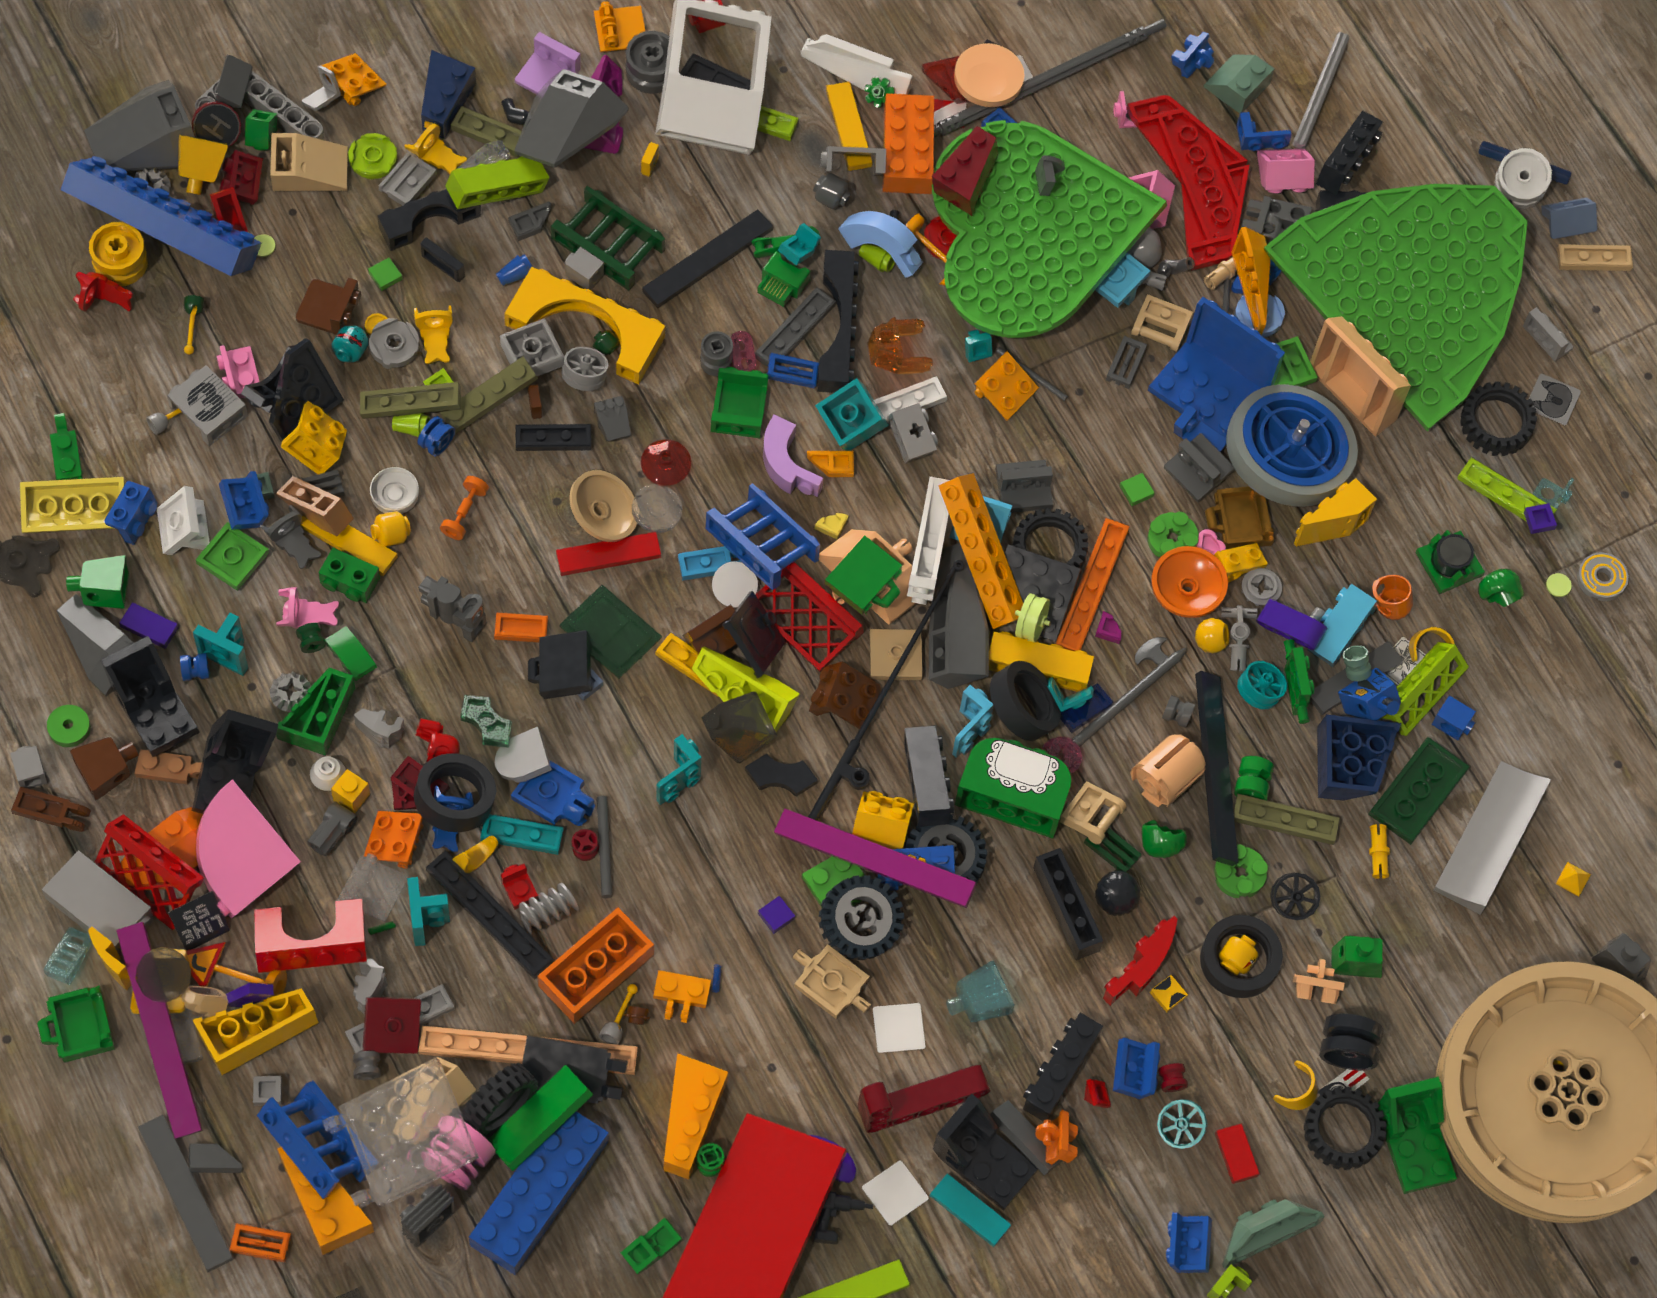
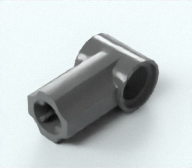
[307,801,358,856]

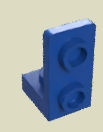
[1236,112,1292,151]
[1174,405,1226,453]

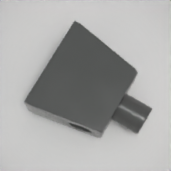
[1591,933,1651,984]

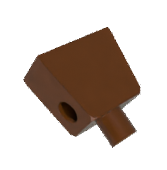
[70,737,139,801]

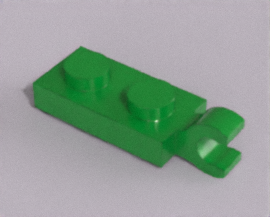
[50,413,83,480]

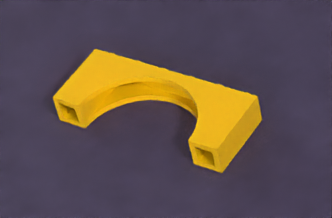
[504,267,665,385]

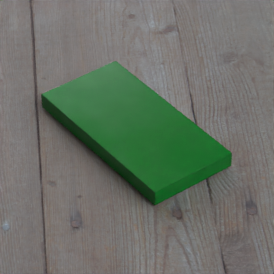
[487,1065,593,1171]

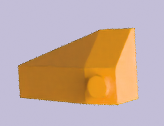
[1232,227,1270,336]

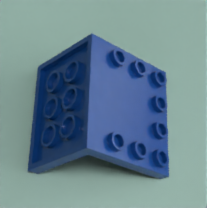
[1148,297,1285,438]

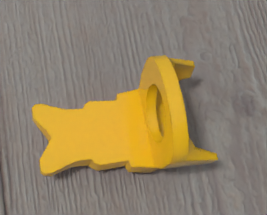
[404,121,467,174]
[414,305,453,364]

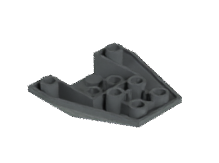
[514,69,629,168]
[84,80,195,171]

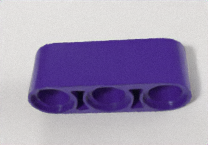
[1256,599,1328,651]

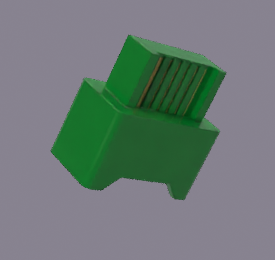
[757,251,811,307]

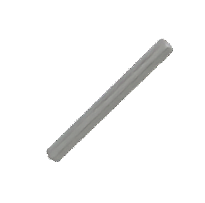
[1293,32,1349,149]

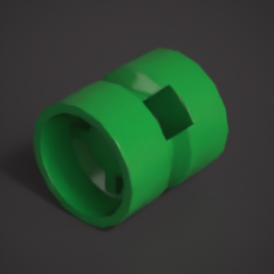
[1234,756,1274,800]

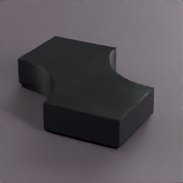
[745,753,818,797]

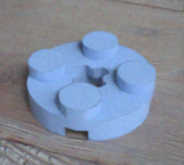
[1235,294,1285,337]

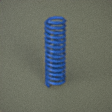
[712,964,722,992]

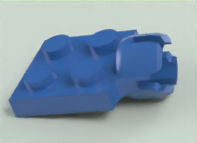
[511,760,595,826]

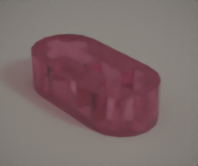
[731,331,756,372]

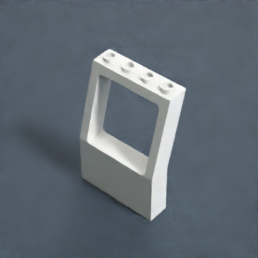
[655,0,771,155]

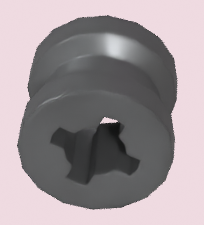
[353,1051,381,1080]

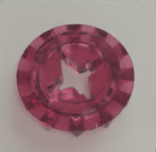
[1042,737,1082,774]

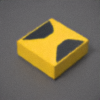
[1150,975,1188,1013]

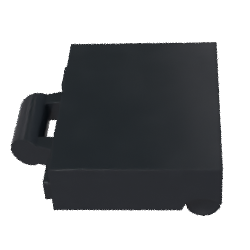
[528,630,593,699]

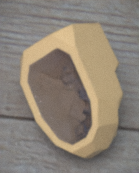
[181,986,228,1018]

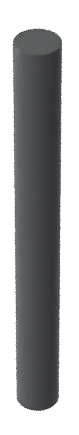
[597,796,612,898]

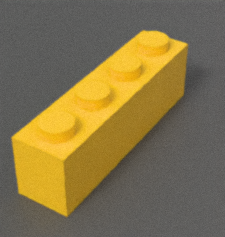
[989,632,1094,692]

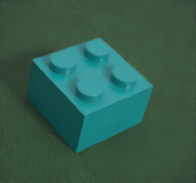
[815,378,889,451]

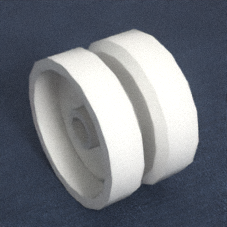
[1495,148,1552,209]

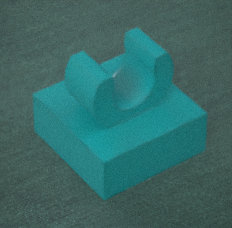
[965,329,992,362]

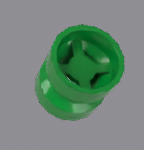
[696,1143,724,1177]

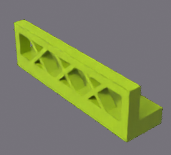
[1381,642,1469,736]

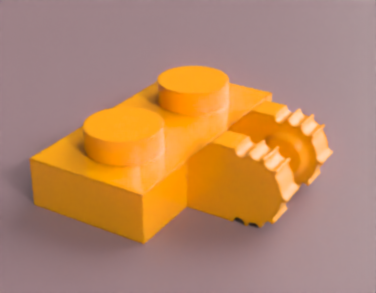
[653,970,711,1023]

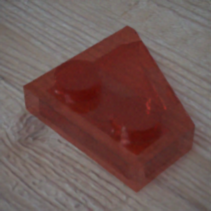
[921,56,969,104]

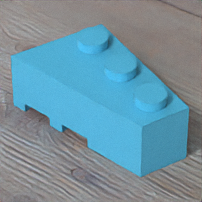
[1308,584,1377,667]

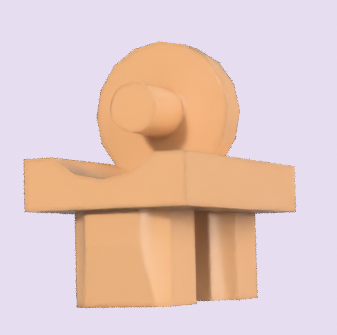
[1293,959,1345,1004]

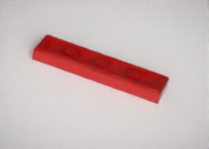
[556,532,661,576]

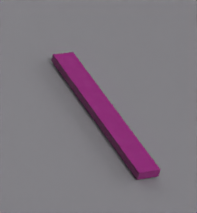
[774,808,977,908]
[116,922,203,1139]

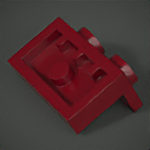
[219,150,263,205]

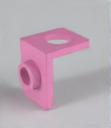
[1113,91,1136,128]

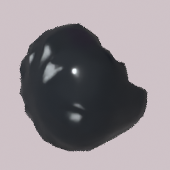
[1095,871,1141,916]

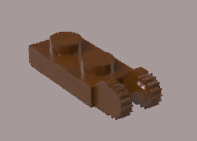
[11,787,91,832]

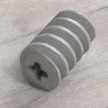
[519,883,579,935]

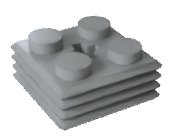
[500,319,564,376]

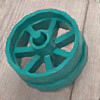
[1237,661,1287,709]
[1157,1099,1207,1149]

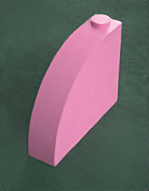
[196,779,301,918]

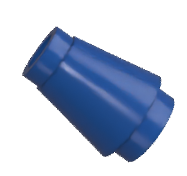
[496,254,532,286]

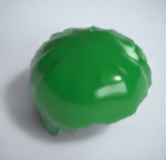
[1478,569,1524,607]
[1141,820,1187,858]

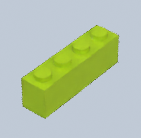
[445,156,550,209]

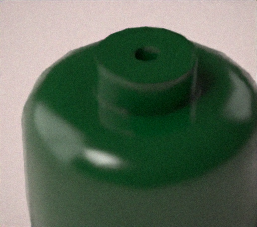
[593,330,619,356]

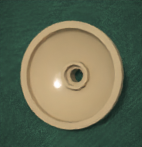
[570,470,638,542]

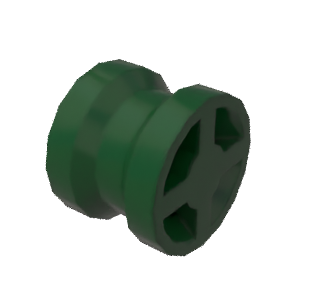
[296,623,326,653]

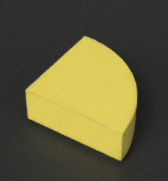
[814,513,849,539]

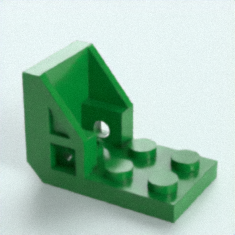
[1378,1076,1457,1194]

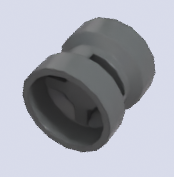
[1162,695,1195,728]

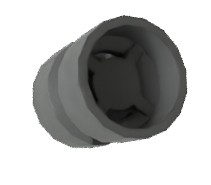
[700,331,733,376]

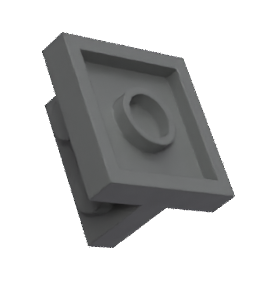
[1164,433,1235,503]
[995,460,1053,513]

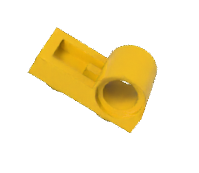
[1214,543,1268,583]

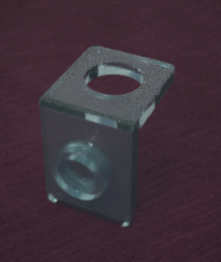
[1532,477,1575,509]

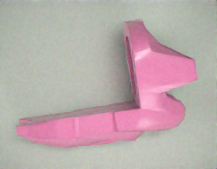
[276,587,339,629]

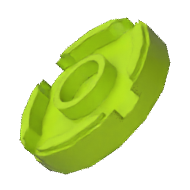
[348,133,398,179]

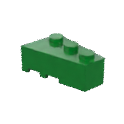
[276,668,355,756]

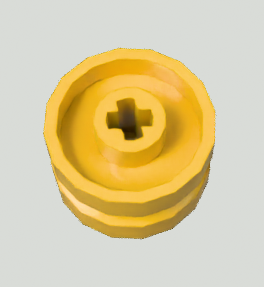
[89,222,148,286]

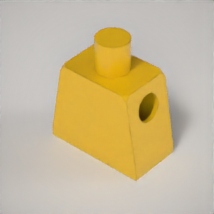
[178,134,228,195]

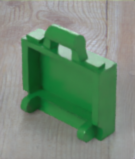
[825,535,902,615]
[37,985,115,1063]

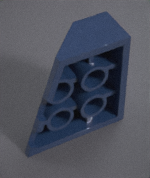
[1317,714,1401,801]

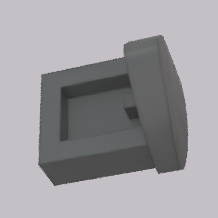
[1035,155,1065,196]

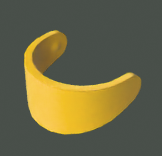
[1409,627,1455,662]
[452,835,498,873]
[1273,1060,1318,1110]

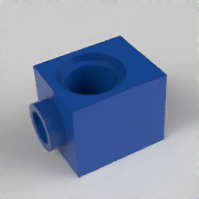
[1431,695,1476,741]

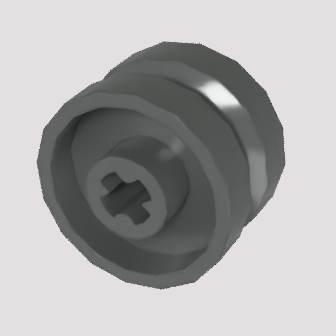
[626,31,670,94]

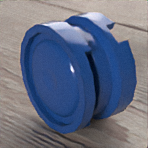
[417,416,456,457]

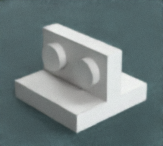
[157,486,210,555]

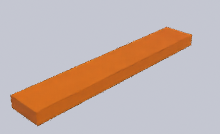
[1055,518,1130,651]

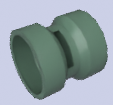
[1343,645,1372,681]

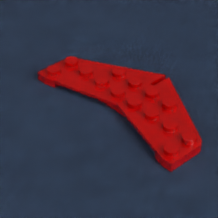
[1126,95,1249,271]

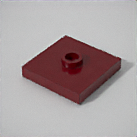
[362,997,421,1054]

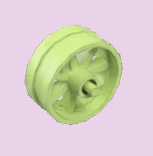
[1015,593,1050,643]

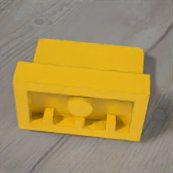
[280,401,347,474]

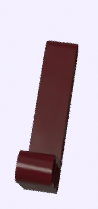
[857,1065,991,1133]

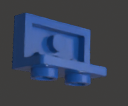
[219,471,269,530]
[104,481,158,545]
[1113,1038,1160,1099]
[1166,1212,1212,1273]

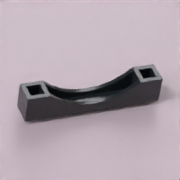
[817,250,859,393]

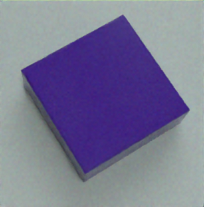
[1524,503,1557,534]
[758,896,795,934]

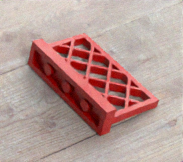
[756,562,864,672]
[94,814,204,930]

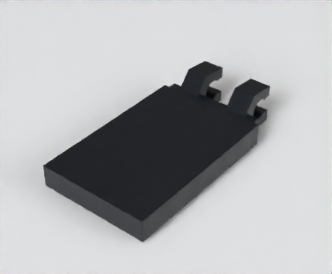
[522,1035,628,1104]

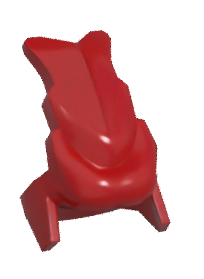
[73,272,133,312]

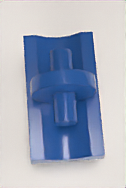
[1171,32,1214,78]

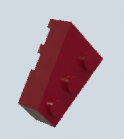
[931,126,998,216]

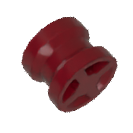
[572,829,599,861]
[1158,1063,1188,1092]

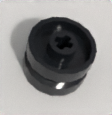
[1319,1013,1384,1071]

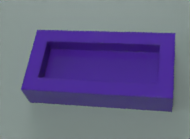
[119,602,178,649]
[226,983,274,1007]

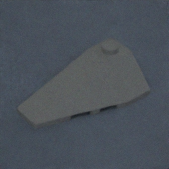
[56,594,133,697]

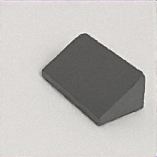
[216,55,253,108]

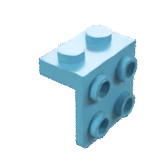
[952,685,993,758]

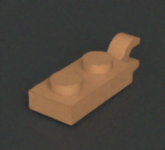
[134,749,202,785]

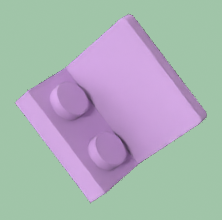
[515,32,580,94]

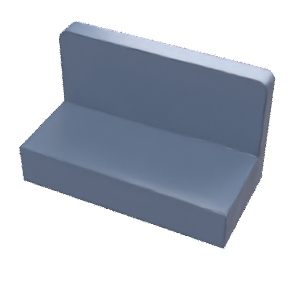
[1541,198,1597,239]

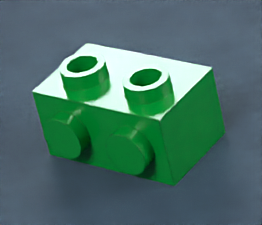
[318,548,380,603]

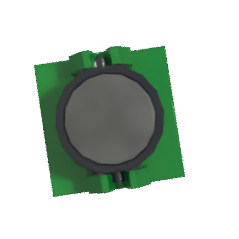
[1415,530,1485,594]

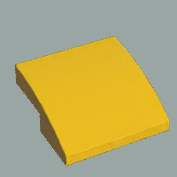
[88,926,131,991]

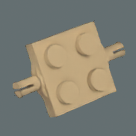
[793,944,871,1019]

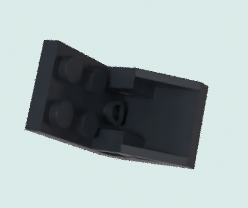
[101,636,200,757]
[192,709,278,814]
[933,1094,1038,1211]

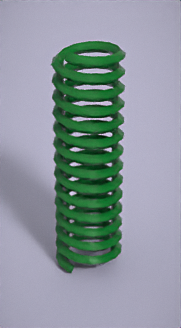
[368,921,396,936]

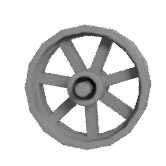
[561,347,609,391]

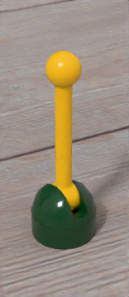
[184,295,204,355]

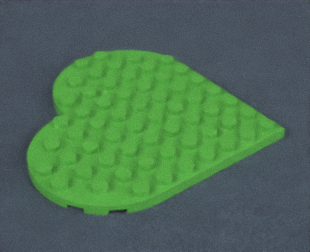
[932,120,1167,338]

